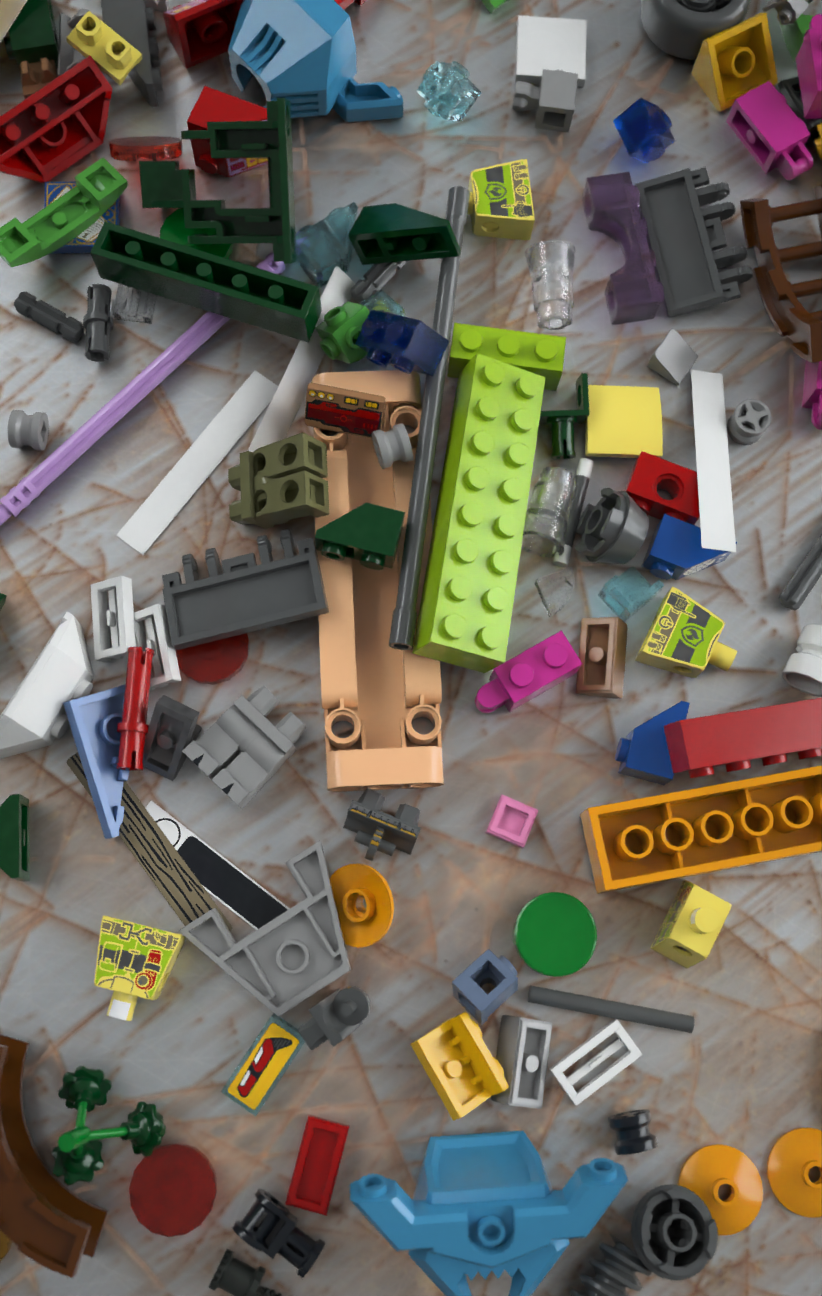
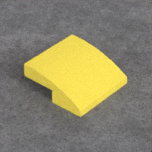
[584,385,663,458]

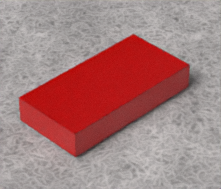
[285,1115,350,1216]

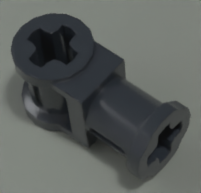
[232,1189,325,1278]

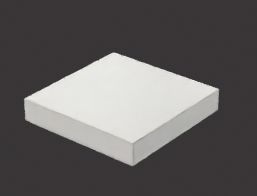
[515,15,587,87]

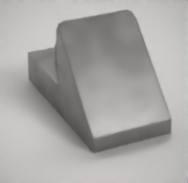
[143,695,202,781]

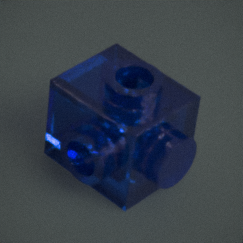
[613,98,675,163]

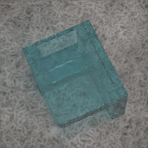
[598,567,664,622]

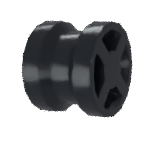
[608,1109,658,1155]

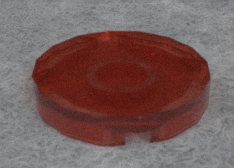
[108,136,183,161]
[176,633,250,685]
[129,1143,217,1237]

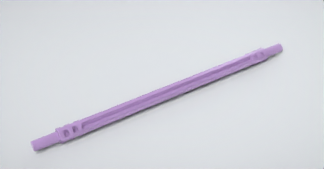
[0,232,308,526]

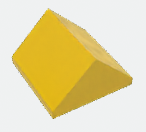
[691,12,778,111]

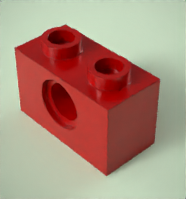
[624,451,700,525]

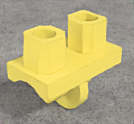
[66,11,142,85]

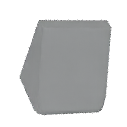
[647,328,698,386]

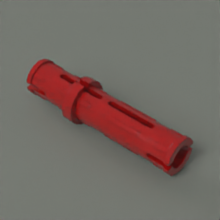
[116,647,154,771]

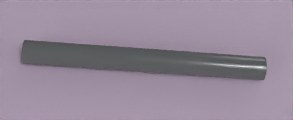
[528,986,695,1033]

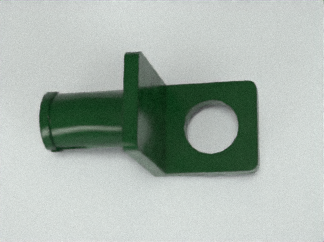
[539,373,589,460]

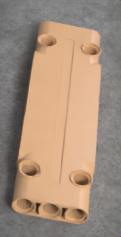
[312,370,444,792]

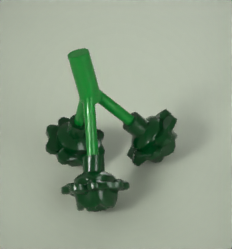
[52,1066,166,1186]

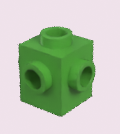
[315,301,383,364]

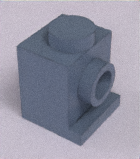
[452,949,518,1026]

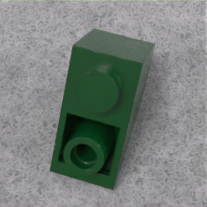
[315,503,405,570]

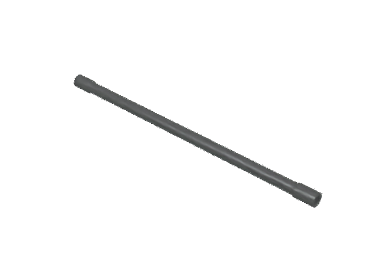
[389,186,470,650]

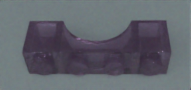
[581,172,664,325]

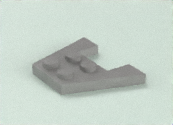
[178,841,351,1017]

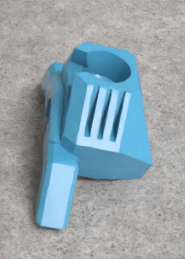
[228,0,403,122]
[350,1130,628,1296]

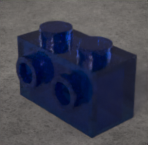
[355,310,449,376]

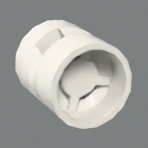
[782,624,822,697]

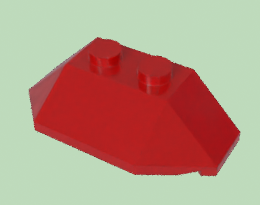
[0,55,113,184]

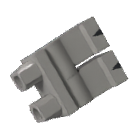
[182,686,306,809]

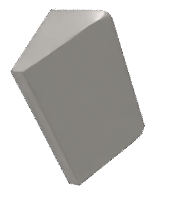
[491,1015,553,1109]

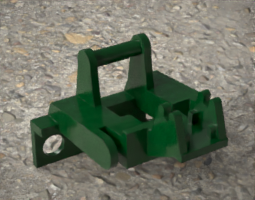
[139,98,297,264]

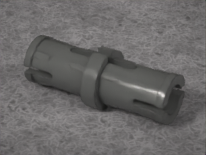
[83,284,114,362]

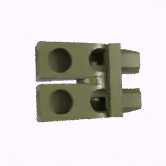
[228,432,329,529]

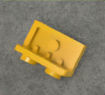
[410,1012,509,1121]

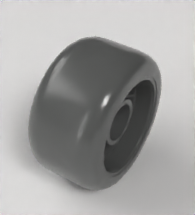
[641,0,751,60]

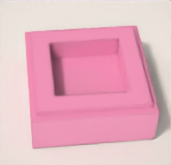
[485,795,539,849]

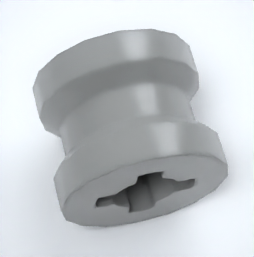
[727,399,772,445]
[8,410,49,450]
[372,423,413,469]

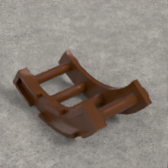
[740,185,822,363]
[0,1034,108,1278]

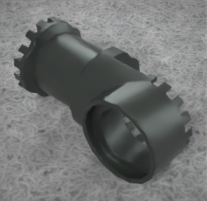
[208,1249,282,1296]

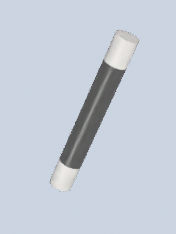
[553,458,594,567]

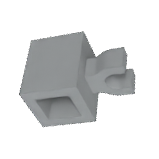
[512,69,578,132]

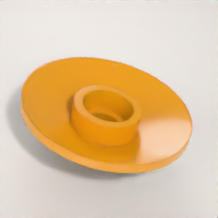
[330,863,394,948]
[767,1127,822,1218]
[678,1144,763,1236]

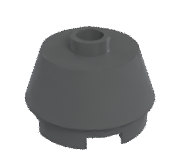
[575,488,649,564]
[631,1185,718,1280]

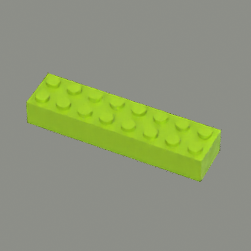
[412,353,546,673]

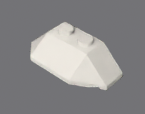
[0,612,94,759]

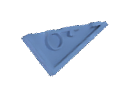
[63,685,129,839]

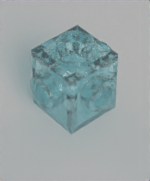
[416,61,482,122]

